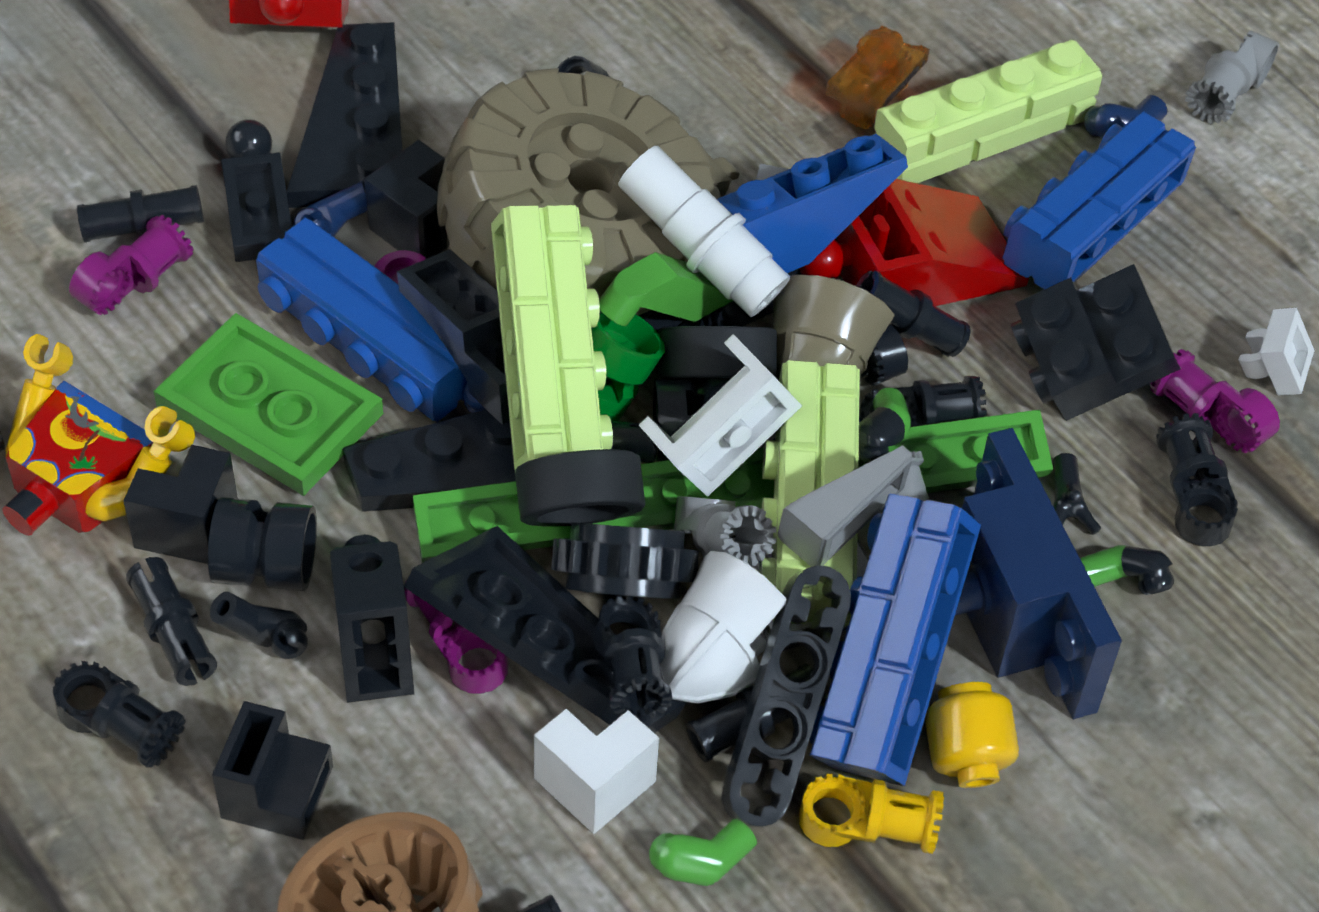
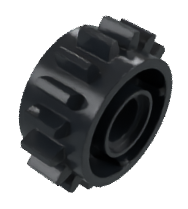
[551,522,699,599]

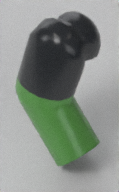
[859,388,911,464]
[1080,545,1175,595]

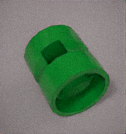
[591,311,665,422]

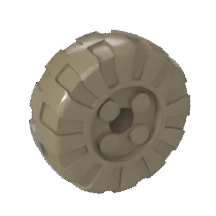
[437,68,721,315]

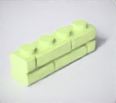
[873,40,1102,183]
[491,205,613,472]
[759,360,860,628]

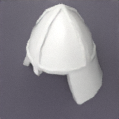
[660,551,786,703]

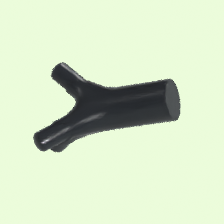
[1052,453,1101,535]

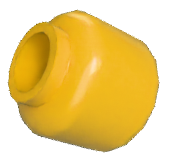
[925,682,1019,788]

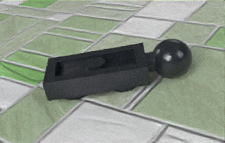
[221,119,292,262]

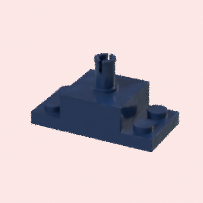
[955,428,1122,719]

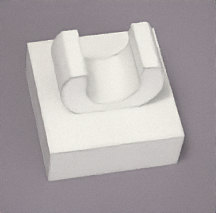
[1238,308,1315,395]

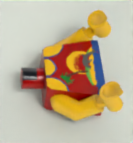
[2,334,195,536]

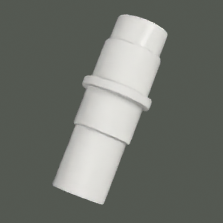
[618,146,790,317]

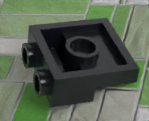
[1010,264,1181,421]

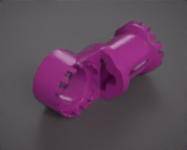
[69,215,194,316]
[1150,349,1280,453]
[404,581,509,694]

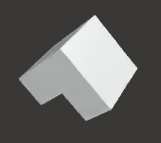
[534,709,659,834]

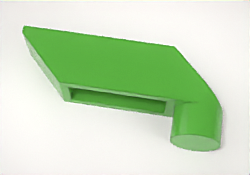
[599,252,733,326]

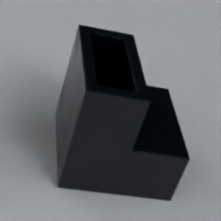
[365,139,447,258]
[124,445,238,564]
[212,701,333,840]

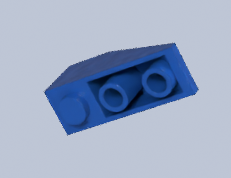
[717,134,908,273]

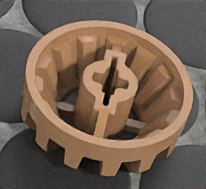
[277,812,483,912]

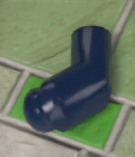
[1084,95,1168,138]
[293,181,367,237]

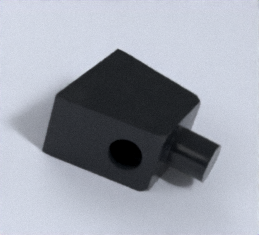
[330,535,414,703]

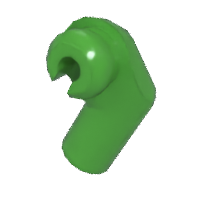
[649,819,757,886]

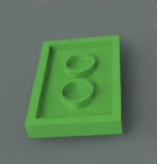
[154,313,383,496]

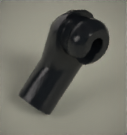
[210,592,308,659]

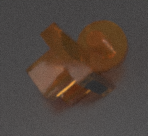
[826,25,930,129]

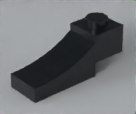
[397,249,510,425]

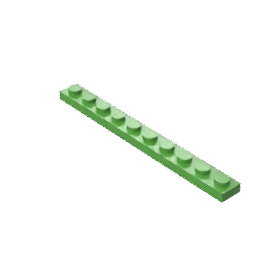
[412,409,1053,563]

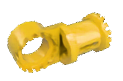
[799,774,944,854]

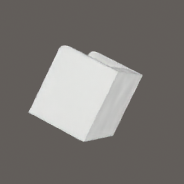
[639,334,802,497]

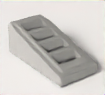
[778,446,913,567]

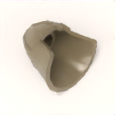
[773,275,894,381]

